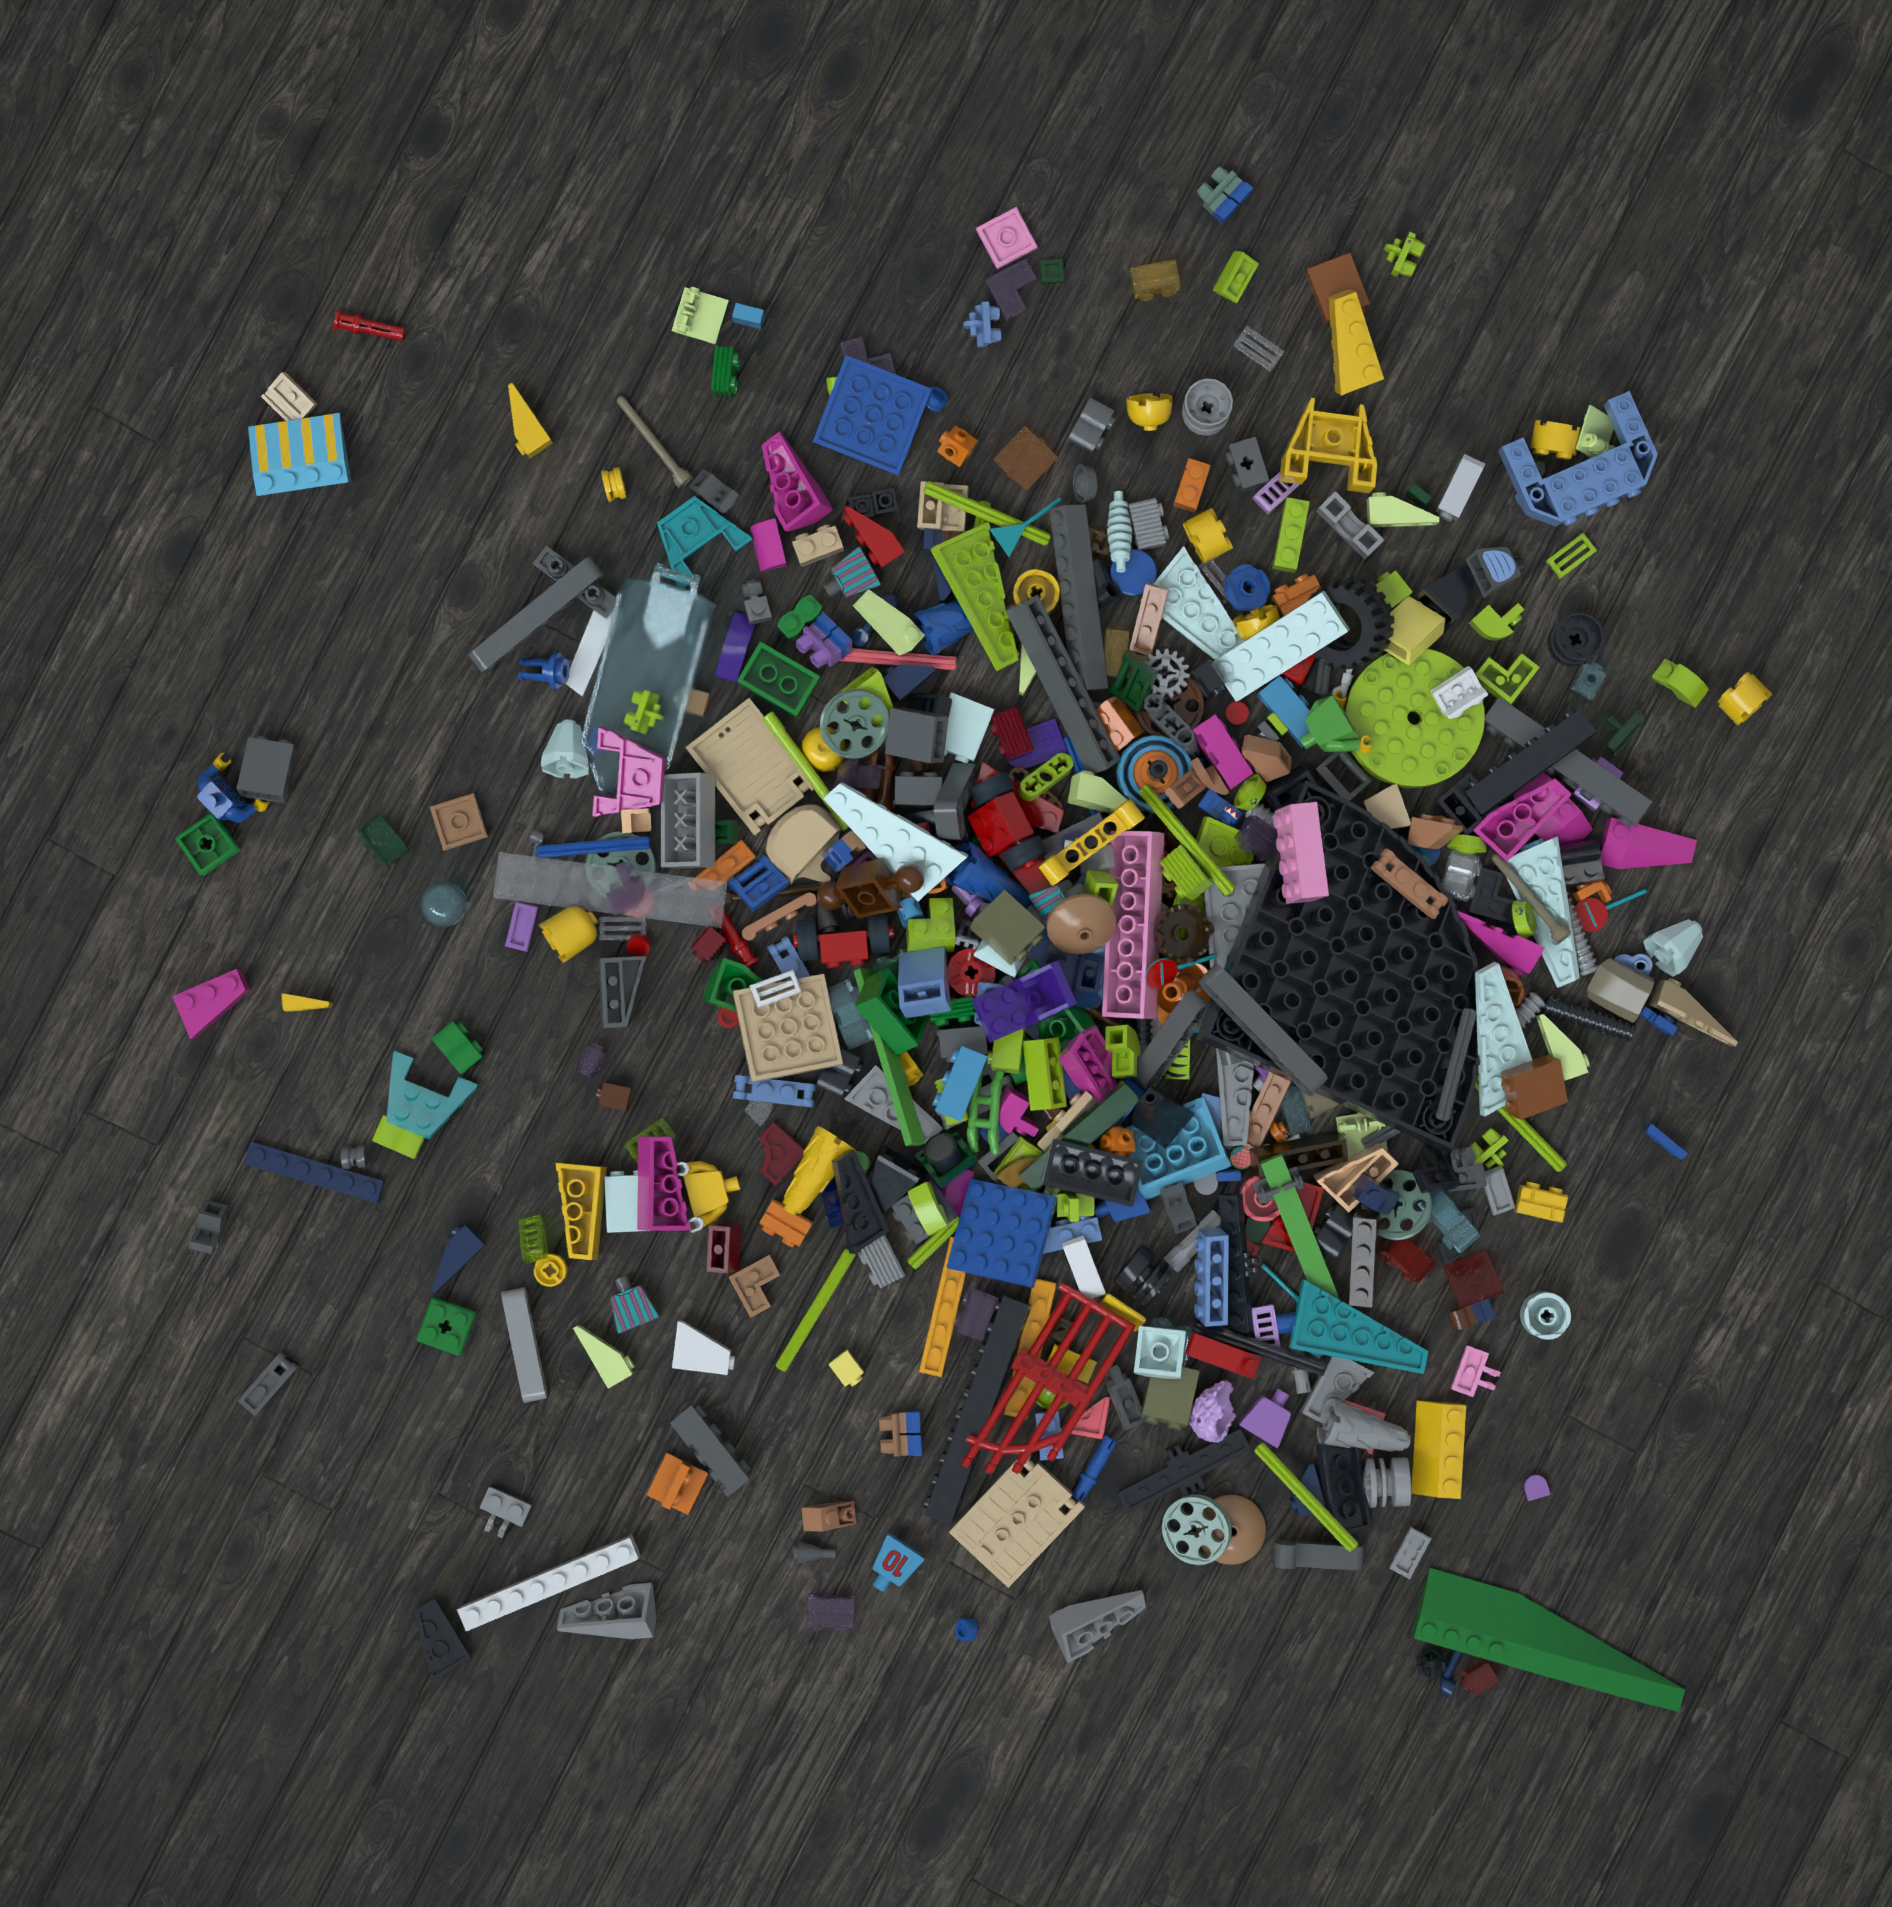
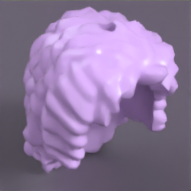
[1189,1380,1236,1443]

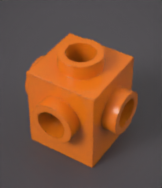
[937,425,978,467]
[1099,1126,1136,1157]

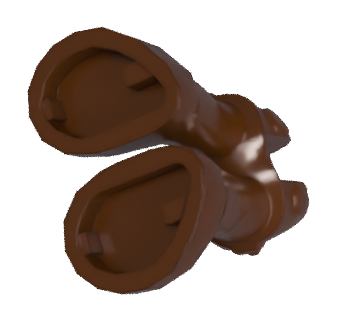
[862,748,897,813]

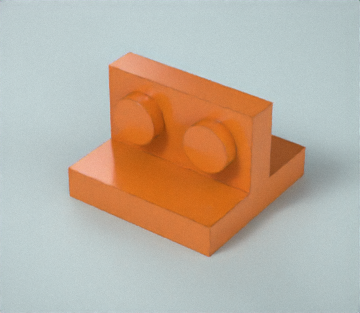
[1096,696,1145,752]
[647,1452,709,1515]

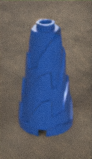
[913,600,1005,656]
[944,842,1031,909]

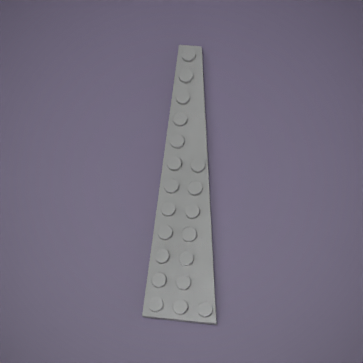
[1203,864,1265,1146]

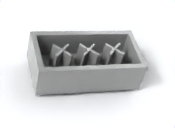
[661,773,715,869]

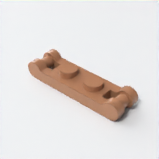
[1371,848,1448,919]
[742,893,817,941]

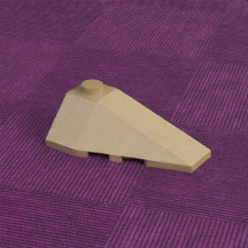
[1649,978,1738,1046]

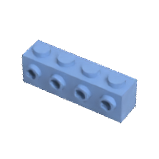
[1043,1216,1102,1254]
[1194,1228,1229,1327]

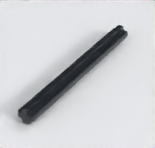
[1193,1320,1327,1377]

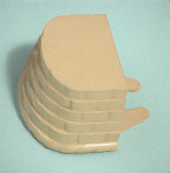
[766,804,842,884]

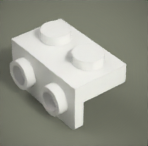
[1430,666,1488,719]

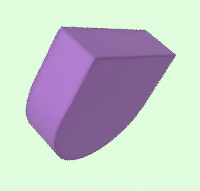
[965,896,987,919]
[1523,1474,1550,1501]

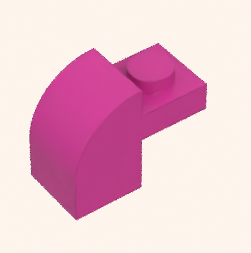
[999,1085,1039,1137]

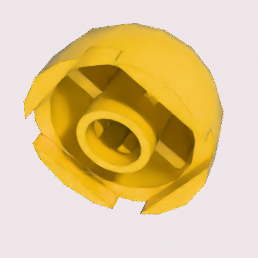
[1126,393,1173,431]
[1233,605,1280,641]
[801,727,847,772]

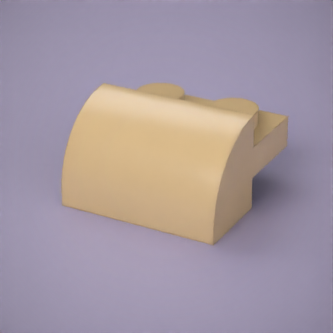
[917,481,969,532]

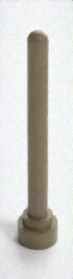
[617,396,693,489]
[1492,854,1571,944]

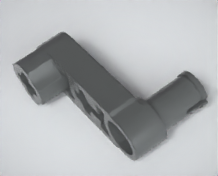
[1144,694,1200,758]

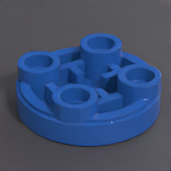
[1110,549,1157,596]

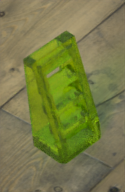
[624,1117,676,1163]
[518,1214,549,1264]

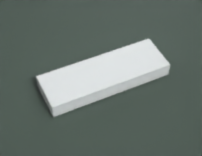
[1062,1235,1106,1299]

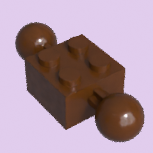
[817,859,925,918]

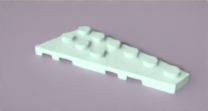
[1140,546,1244,660]
[823,782,969,901]
[1505,836,1580,988]
[1475,962,1532,1117]

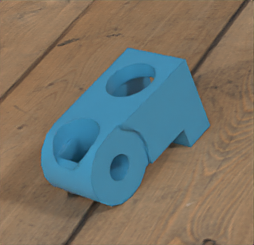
[897,897,925,929]

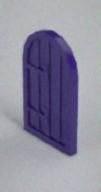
[1005,719,1068,769]

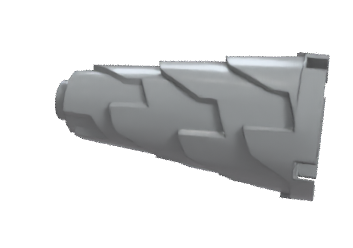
[1317,1398,1411,1452]

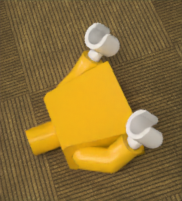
[677,1161,740,1233]

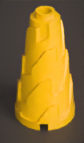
[782,1126,857,1216]

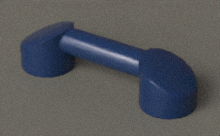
[851,593,899,648]
[1440,1650,1470,1698]

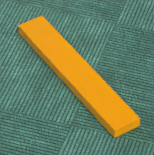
[919,1236,966,1377]
[1004,1279,1056,1419]

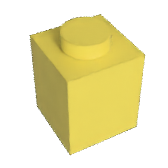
[828,1349,864,1387]

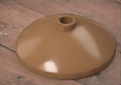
[1047,894,1116,954]
[1196,1494,1266,1565]

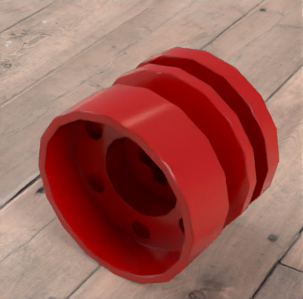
[947,949,995,997]

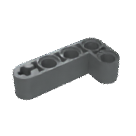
[934,763,979,840]
[1272,1540,1364,1570]

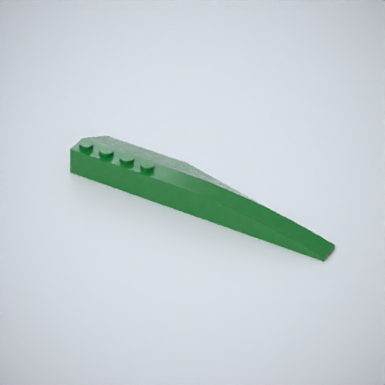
[1411,1567,1685,1712]

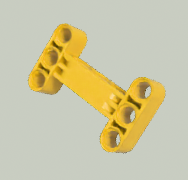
[1038,799,1145,886]

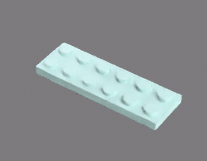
[1212,591,1350,702]

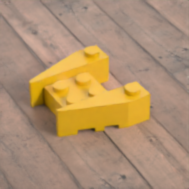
[1279,398,1377,493]

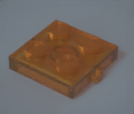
[993,426,1058,492]

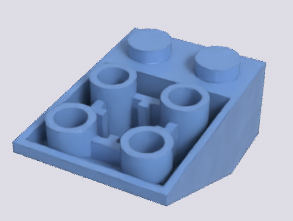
[898,946,951,1018]

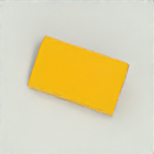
[1100,1293,1146,1332]

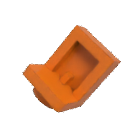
[1572,882,1612,903]

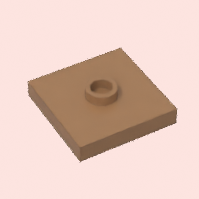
[430,793,488,851]

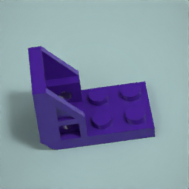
[971,961,1077,1043]

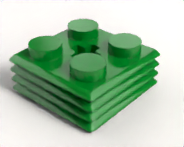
[711,345,741,400]
[175,813,240,876]
[929,996,975,1027]
[416,1297,476,1356]

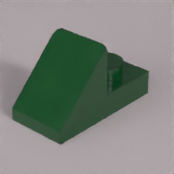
[715,820,738,845]

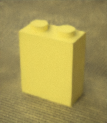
[1384,596,1445,666]

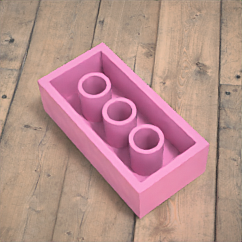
[1273,802,1329,904]

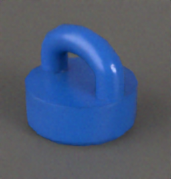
[925,387,948,412]
[955,1618,978,1641]

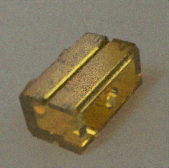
[1129,259,1180,301]

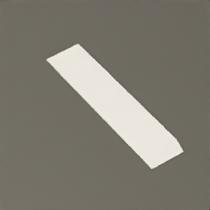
[566,607,620,696]

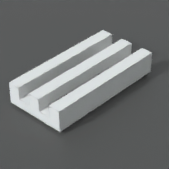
[749,970,801,1008]

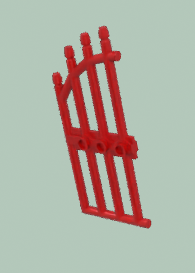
[961,1282,1136,1475]

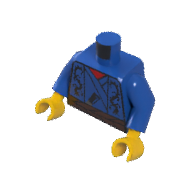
[197,753,270,823]

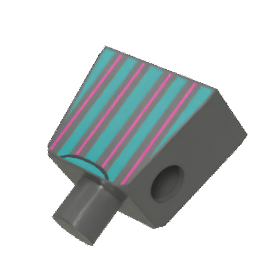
[823,547,881,600]
[1029,879,1086,927]
[610,1275,661,1334]

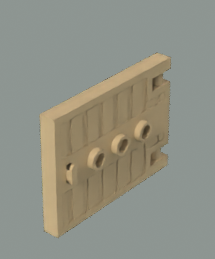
[685,698,814,836]
[949,1455,1085,1588]

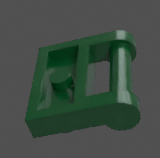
[1109,650,1158,712]

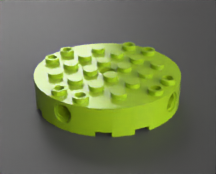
[1344,649,1485,788]

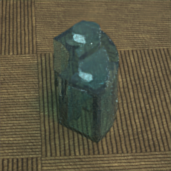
[827,979,874,1050]
[1417,1191,1481,1254]

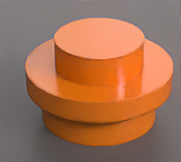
[1270,1120,1289,1142]

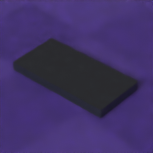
[1316,1444,1372,1537]

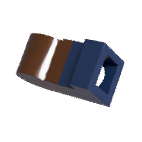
[923,528,964,552]
[1447,1297,1496,1331]

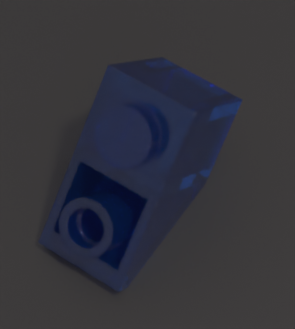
[821,1176,844,1228]

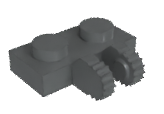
[1448,1147,1487,1192]

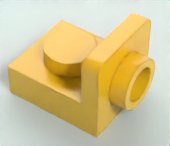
[899,1051,923,1086]

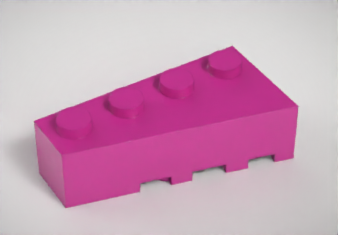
[637,1137,691,1231]

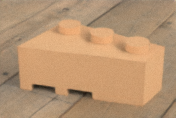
[1313,1143,1398,1212]

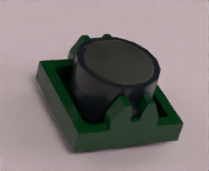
[914,1128,978,1189]

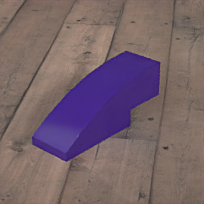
[715,612,756,684]

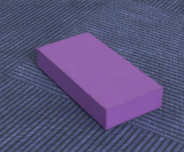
[505,902,539,952]

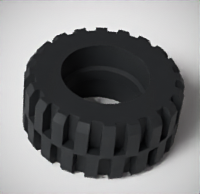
[1308,577,1395,670]

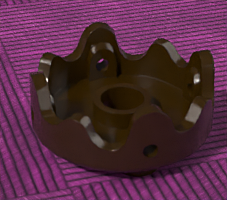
[1153,904,1214,963]

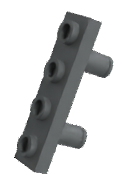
[533,546,620,620]

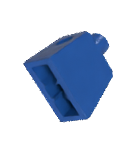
[1094,1186,1151,1222]

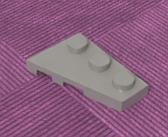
[1300,1356,1374,1423]

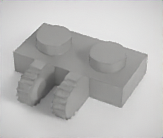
[480,1486,532,1538]

